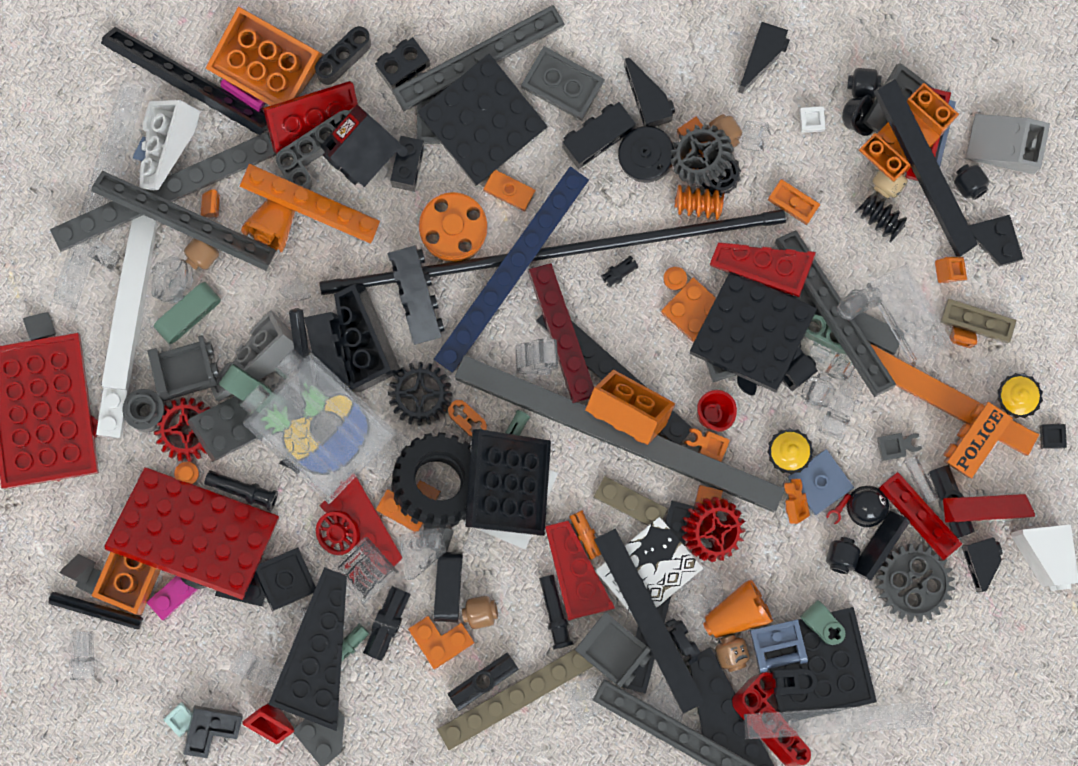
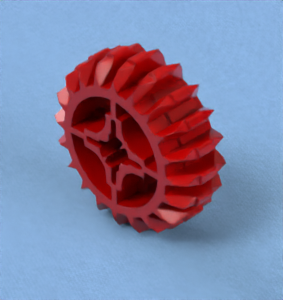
[154,397,210,462]
[681,497,746,562]

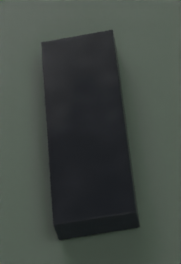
[853,511,910,581]

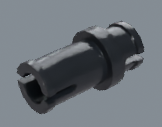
[601,256,638,288]

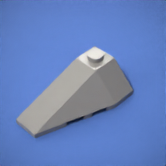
[211,310,295,402]

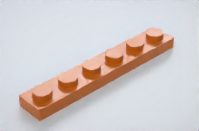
[239,164,380,244]

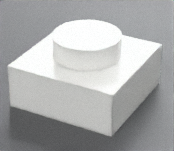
[799,106,826,133]

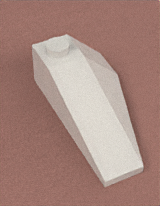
[139,100,200,190]

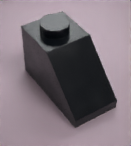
[962,537,1003,593]

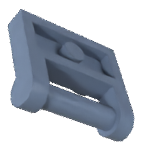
[750,619,808,673]

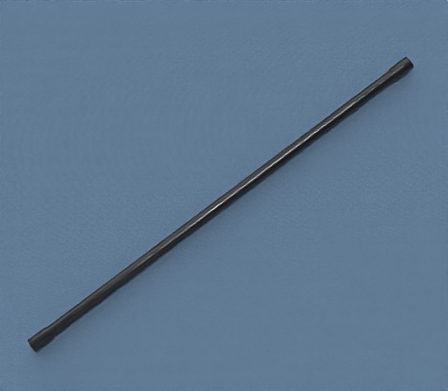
[319,209,786,295]

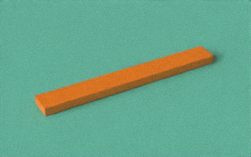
[870,344,1039,456]

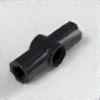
[928,464,975,538]
[363,586,411,661]
[447,652,519,711]

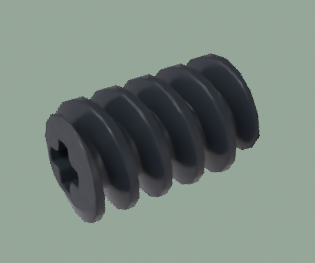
[855,192,907,243]

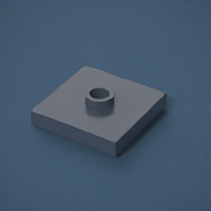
[787,449,854,516]

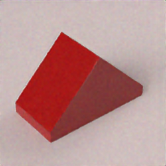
[242,703,294,745]

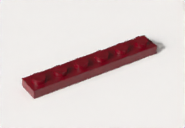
[528,263,594,403]

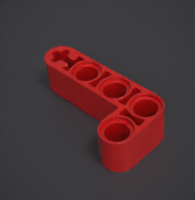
[732,672,811,766]

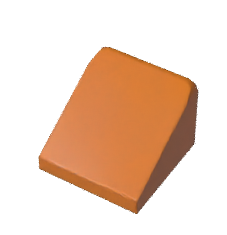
[201,189,220,218]
[935,257,967,283]
[949,327,977,348]

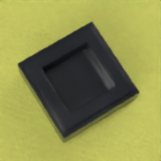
[1040,424,1067,449]

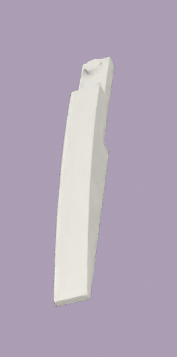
[96,215,157,439]

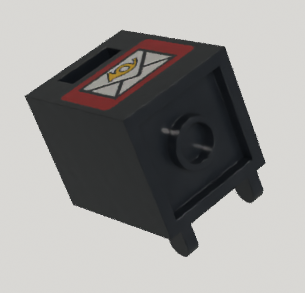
[320,104,408,187]

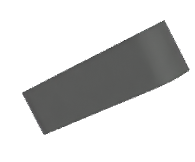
[276,110,350,190]

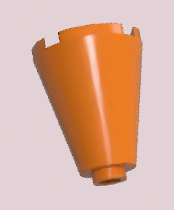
[241,199,295,253]
[703,580,773,638]

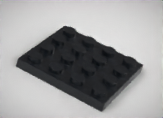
[417,54,548,186]
[689,272,817,393]
[465,429,551,536]
[762,607,877,723]

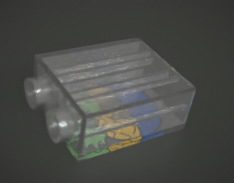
[239,349,396,504]

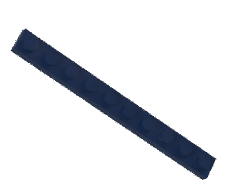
[434,166,589,373]

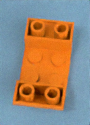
[859,83,959,182]

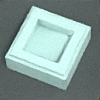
[163,702,192,737]

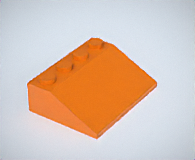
[205,6,324,106]

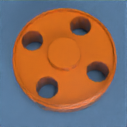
[419,192,487,262]

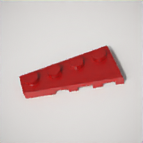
[263,81,358,154]
[710,242,816,297]
[319,473,403,575]
[545,521,615,620]

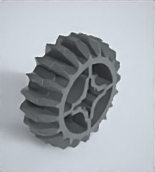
[671,123,734,187]

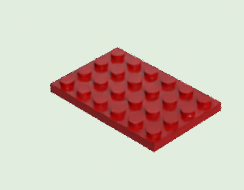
[0,333,99,490]
[105,467,279,600]

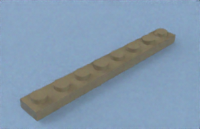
[437,649,593,750]

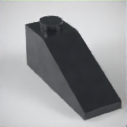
[738,22,790,94]
[624,57,675,127]

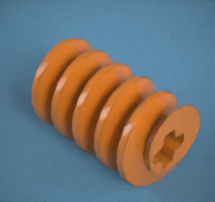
[674,185,724,220]

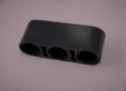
[315,26,371,85]
[434,551,463,623]

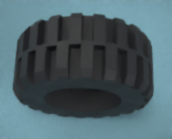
[391,432,471,529]

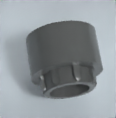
[122,389,167,432]

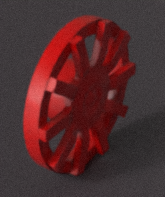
[316,510,360,555]

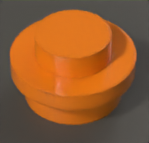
[663,267,687,290]
[174,462,199,484]

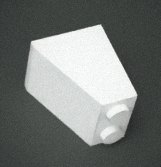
[1011,524,1078,591]

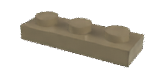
[940,299,1017,344]
[593,476,668,526]

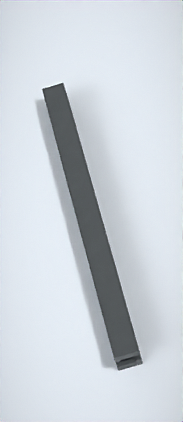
[455,355,785,513]

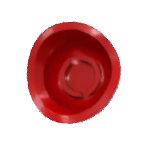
[697,390,737,432]

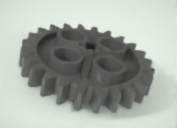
[875,544,955,622]

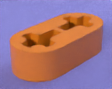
[448,400,487,437]

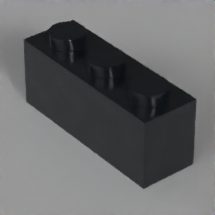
[562,102,636,170]

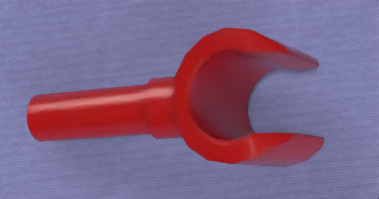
[826,493,851,524]

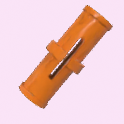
[569,510,601,560]

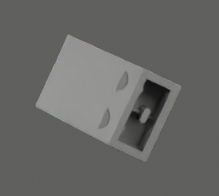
[965,114,1050,175]

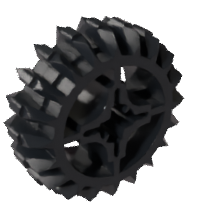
[388,362,453,426]

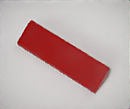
[943,494,1035,523]

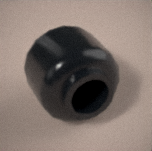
[847,68,882,99]
[954,164,990,200]
[826,537,861,574]

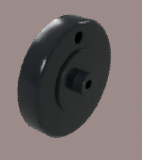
[618,126,674,183]

